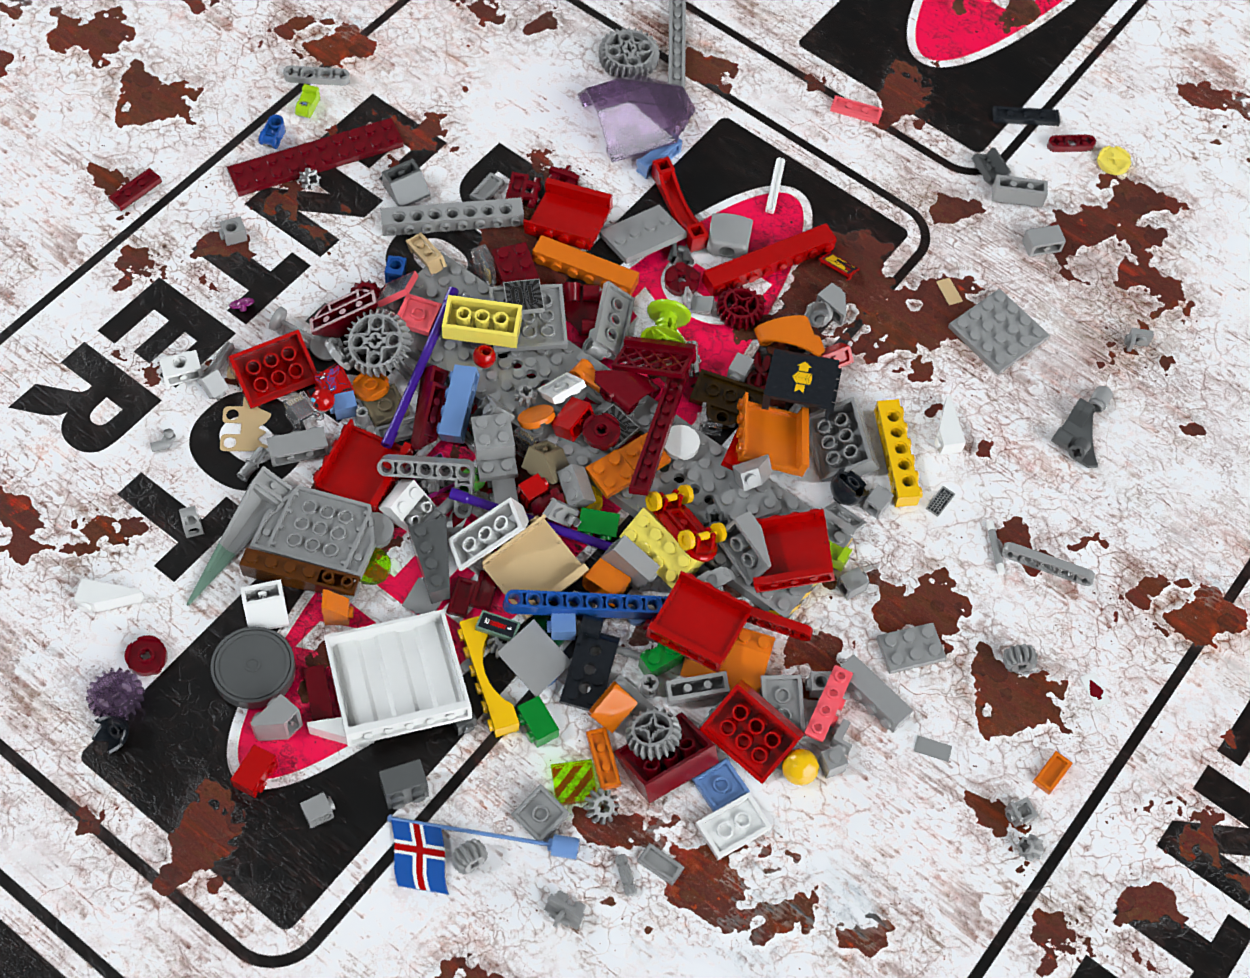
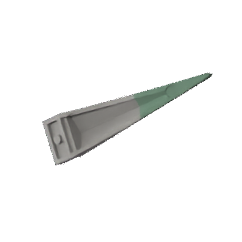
[187,466,294,606]

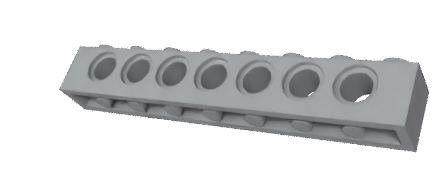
[380,198,524,236]

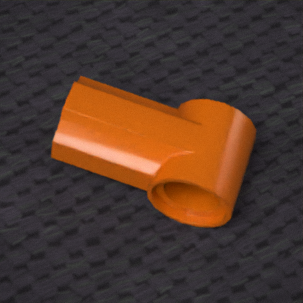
[569,359,600,393]

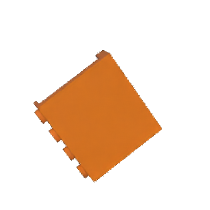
[736,392,809,477]

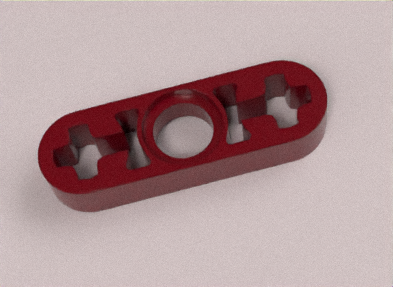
[1047,134,1096,152]

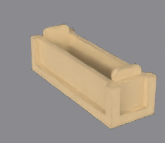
[406,232,447,275]

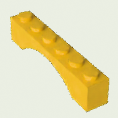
[457,616,519,738]

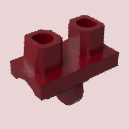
[549,165,580,186]

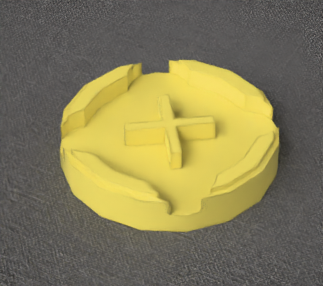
[1097,146,1131,175]

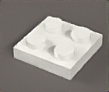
[536,372,586,404]

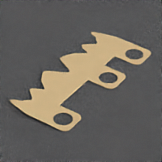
[220,365,271,451]

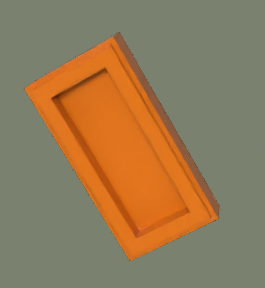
[1032,751,1073,795]

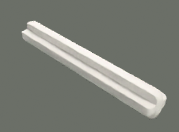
[765,157,785,214]

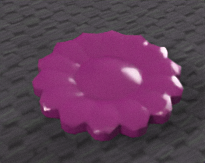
[229,298,254,312]

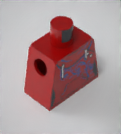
[307,363,355,400]

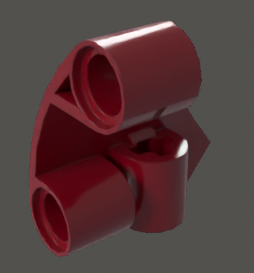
[556,282,600,336]
[594,370,661,415]

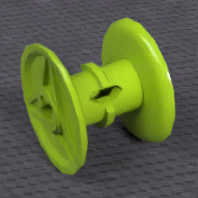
[640,299,691,343]

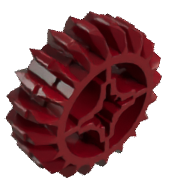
[716,285,765,331]

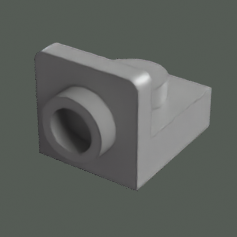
[1124,328,1154,352]

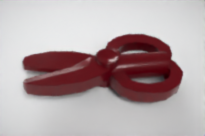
[746,352,770,389]

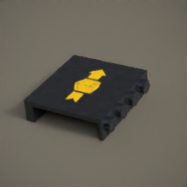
[761,349,842,421]

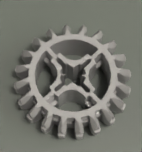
[626,707,682,761]

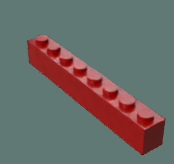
[702,223,837,297]

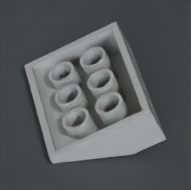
[809,397,879,482]

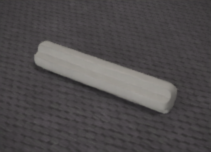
[198,341,235,387]

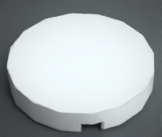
[664,425,700,460]

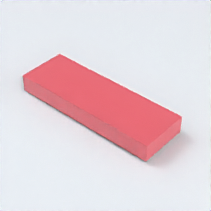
[830,95,883,124]

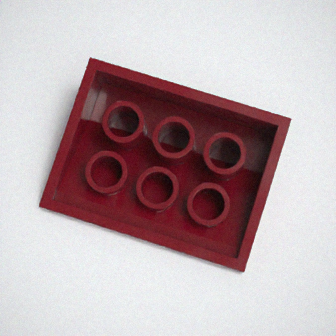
[613,712,719,804]

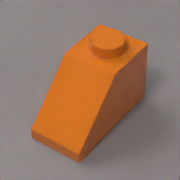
[321,589,354,626]

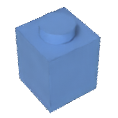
[330,390,357,421]
[547,613,576,640]

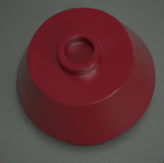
[530,487,567,523]

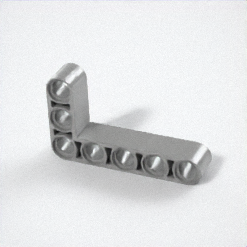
[377,454,475,519]

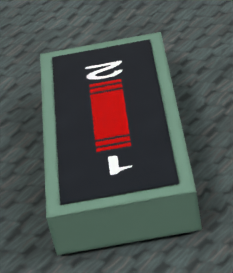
[475,610,520,641]

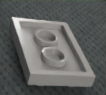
[713,480,782,526]
[876,623,947,674]
[760,675,806,737]

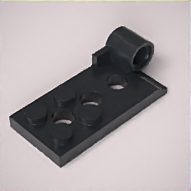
[559,614,620,711]

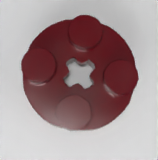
[664,262,700,296]
[582,413,621,451]
[124,635,168,676]

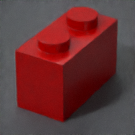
[551,397,594,442]
[517,473,549,512]
[230,744,278,798]

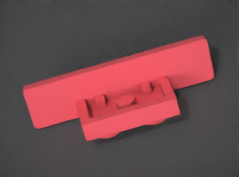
[805,665,853,742]

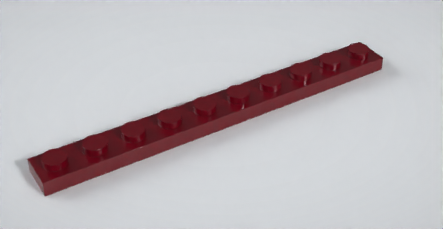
[629,362,692,496]

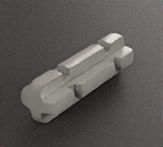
[615,854,637,897]

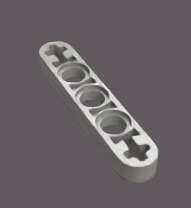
[1001,542,1095,586]

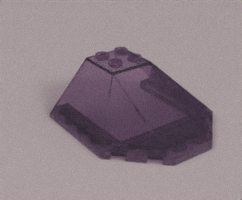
[577,75,696,163]

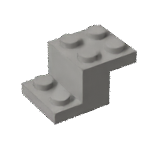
[471,412,518,482]

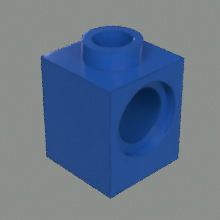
[384,255,407,284]

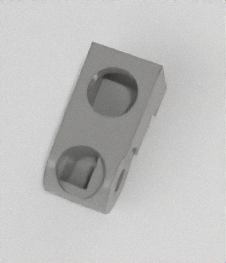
[179,505,204,538]

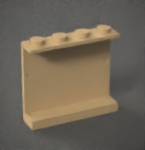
[481,514,589,621]

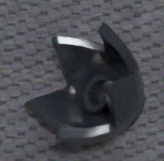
[92,716,129,754]

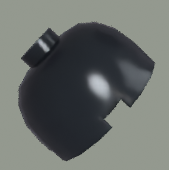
[830,468,869,506]

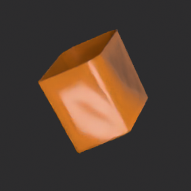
[582,558,631,607]
[588,681,638,733]

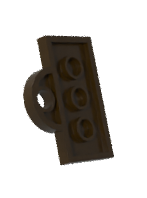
[689,369,765,429]

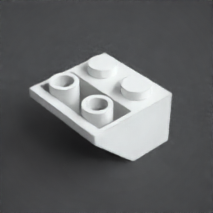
[378,479,437,533]
[240,579,290,629]

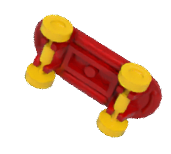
[645,484,727,562]

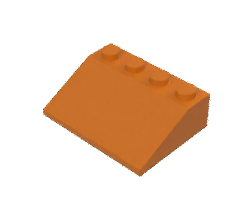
[680,628,775,694]

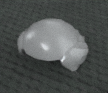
[804,301,833,328]

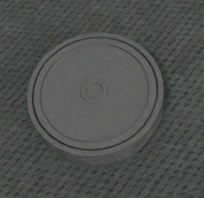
[211,627,296,709]

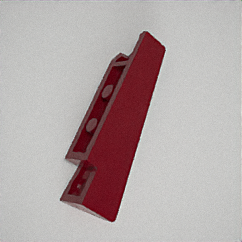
[411,365,449,452]

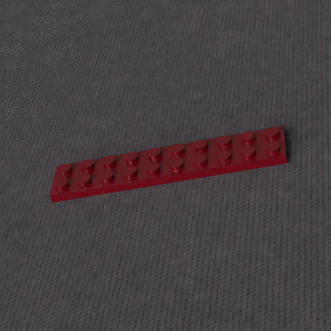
[227,118,404,197]

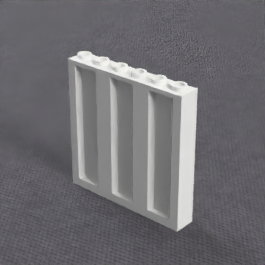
[324,609,472,747]

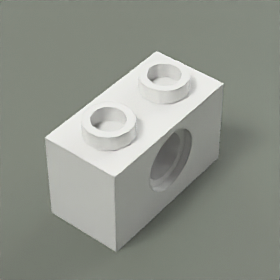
[159,350,203,387]

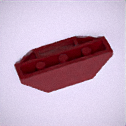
[309,289,378,338]

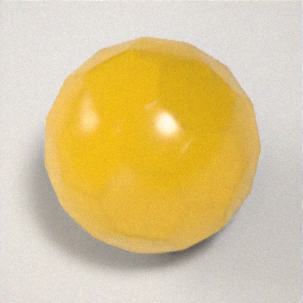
[782,748,819,786]

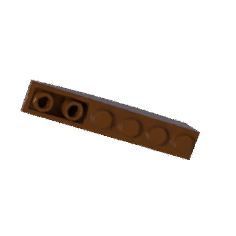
[239,547,361,596]

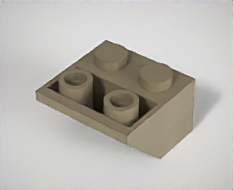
[521,440,569,484]

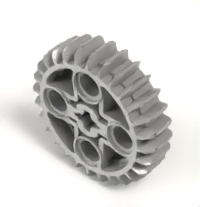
[598,27,660,81]
[343,308,413,378]

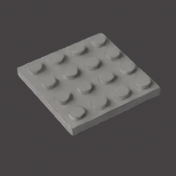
[489,284,568,352]
[948,288,1050,375]

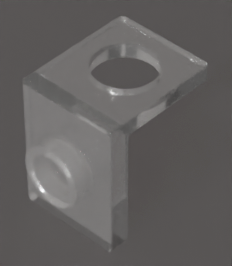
[696,402,723,436]

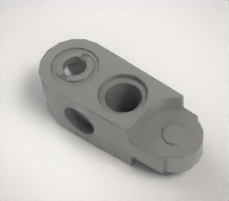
[696,566,736,588]

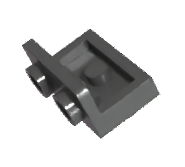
[971,148,1011,183]

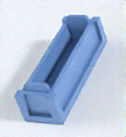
[636,133,682,179]

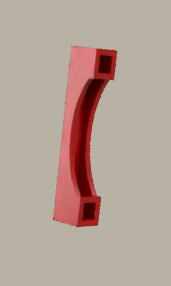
[651,156,709,252]

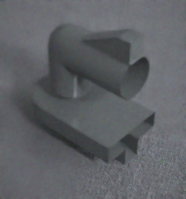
[667,242,694,265]

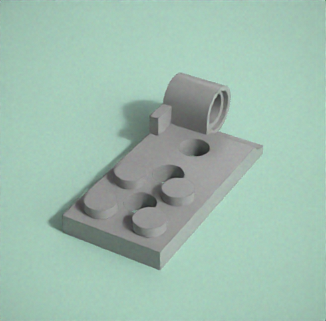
[582,281,635,361]

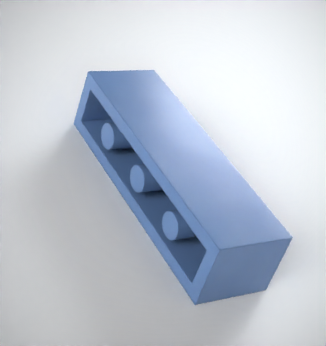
[437,364,480,444]

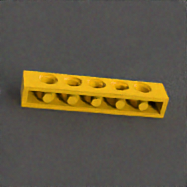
[874,399,923,507]

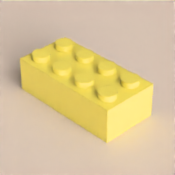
[442,295,522,348]
[619,507,704,589]

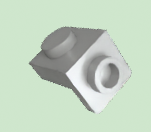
[829,719,853,755]
[1004,797,1038,827]

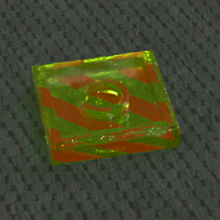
[550,759,597,805]

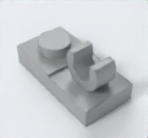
[542,498,581,528]

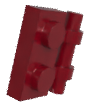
[505,172,541,209]

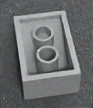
[719,511,771,586]

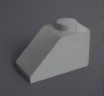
[816,283,847,326]
[732,454,772,491]

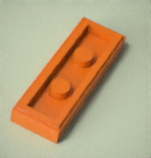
[586,727,622,790]

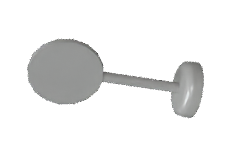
[268,306,343,361]

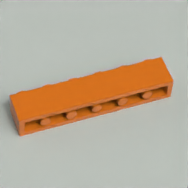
[532,235,639,296]

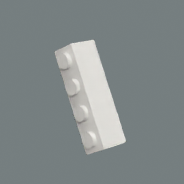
[448,497,529,571]

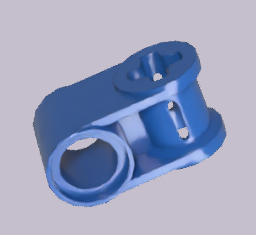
[258,115,286,149]

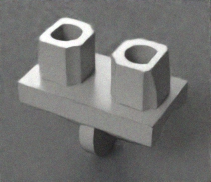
[544,890,586,930]

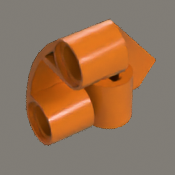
[754,315,825,357]

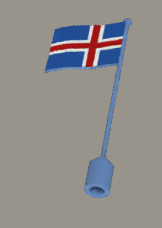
[387,814,580,895]

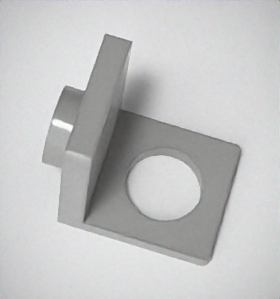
[682,286,714,314]

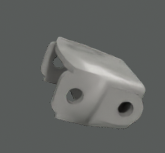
[707,213,753,258]

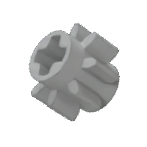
[298,168,321,190]
[514,384,537,408]
[421,469,444,493]
[1017,834,1045,862]

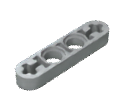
[283,66,350,86]

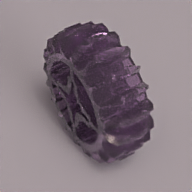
[86,667,145,720]

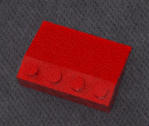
[227,329,318,409]
[700,680,805,784]

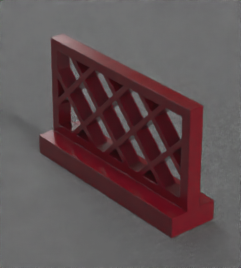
[611,336,697,379]

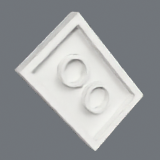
[695,792,772,860]

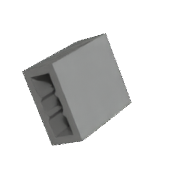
[601,535,660,589]

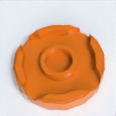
[352,373,390,402]
[517,404,556,430]

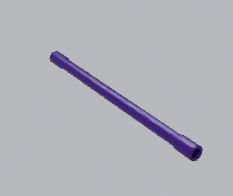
[381,287,459,449]
[448,487,613,551]

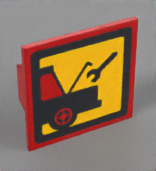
[819,252,860,281]

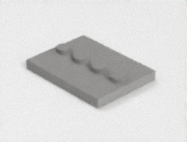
[599,205,687,264]

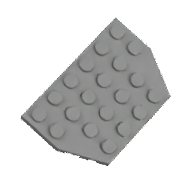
[250,485,376,580]

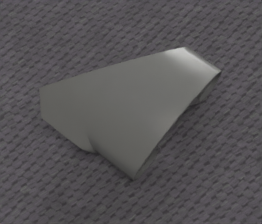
[1051,398,1098,468]

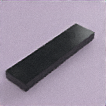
[992,106,1060,126]

